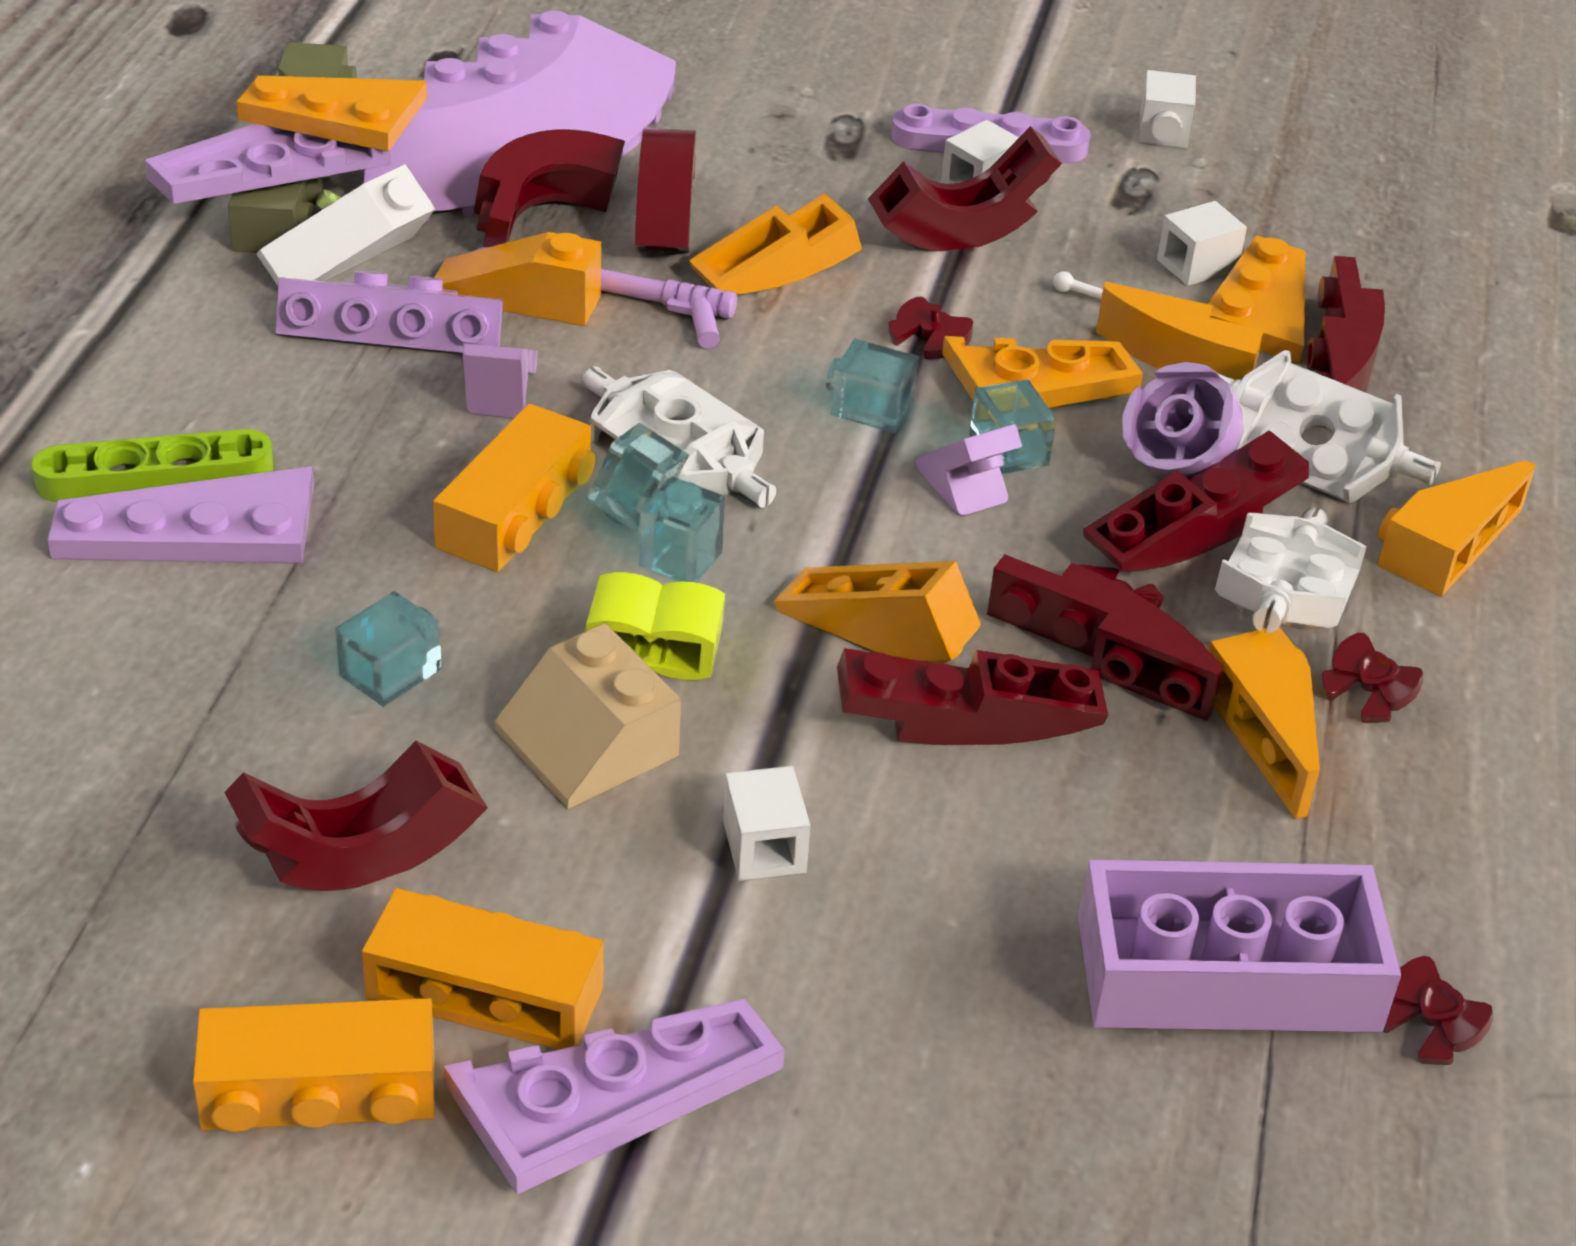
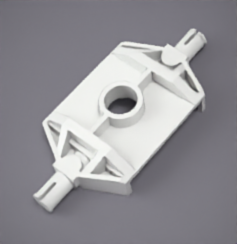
[1217,350,1441,503]
[582,366,776,508]
[1215,507,1367,634]

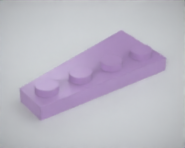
[144,124,391,204]
[47,466,314,563]
[444,999,785,1195]

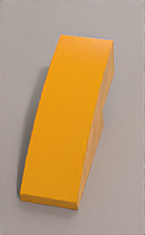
[689,193,862,294]
[1096,282,1264,380]

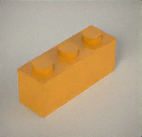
[433,403,595,572]
[362,888,604,1050]
[193,998,435,1132]

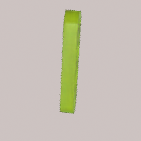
[31,429,274,502]

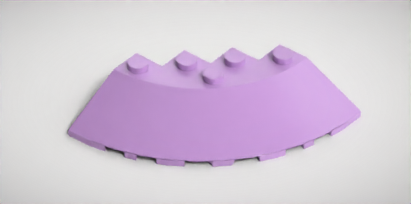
[364,11,676,221]

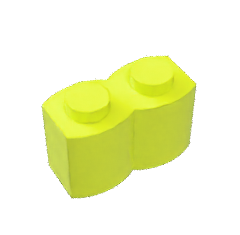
[585,572,725,680]

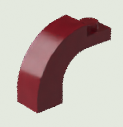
[868,126,1062,252]
[634,128,696,252]
[473,129,625,247]
[224,740,488,891]

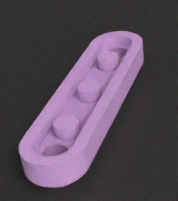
[891,104,1090,163]

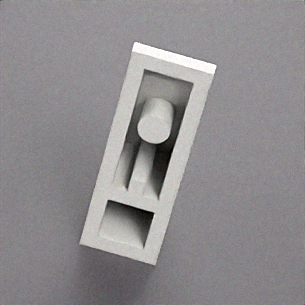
[256,164,435,286]

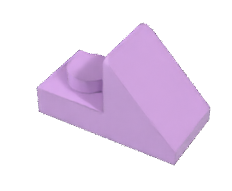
[463,343,538,418]
[914,424,1023,516]

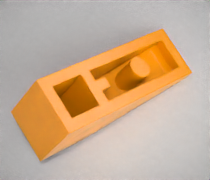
[434,232,601,326]
[1377,460,1536,597]
[773,561,981,663]
[1209,627,1320,819]

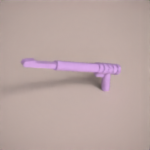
[477,247,737,349]

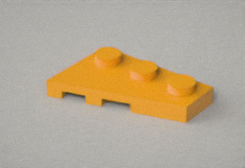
[236,75,427,152]
[1208,235,1306,364]
[942,336,1143,420]

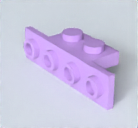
[275,271,503,353]

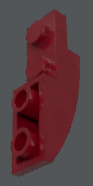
[1306,256,1385,428]
[1083,430,1309,571]
[987,554,1223,721]
[837,648,1109,745]

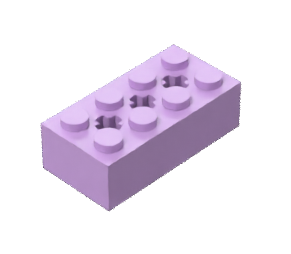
[1078,859,1401,1032]

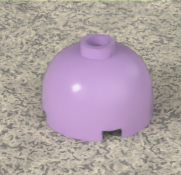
[1122,362,1244,480]

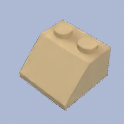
[495,623,681,809]

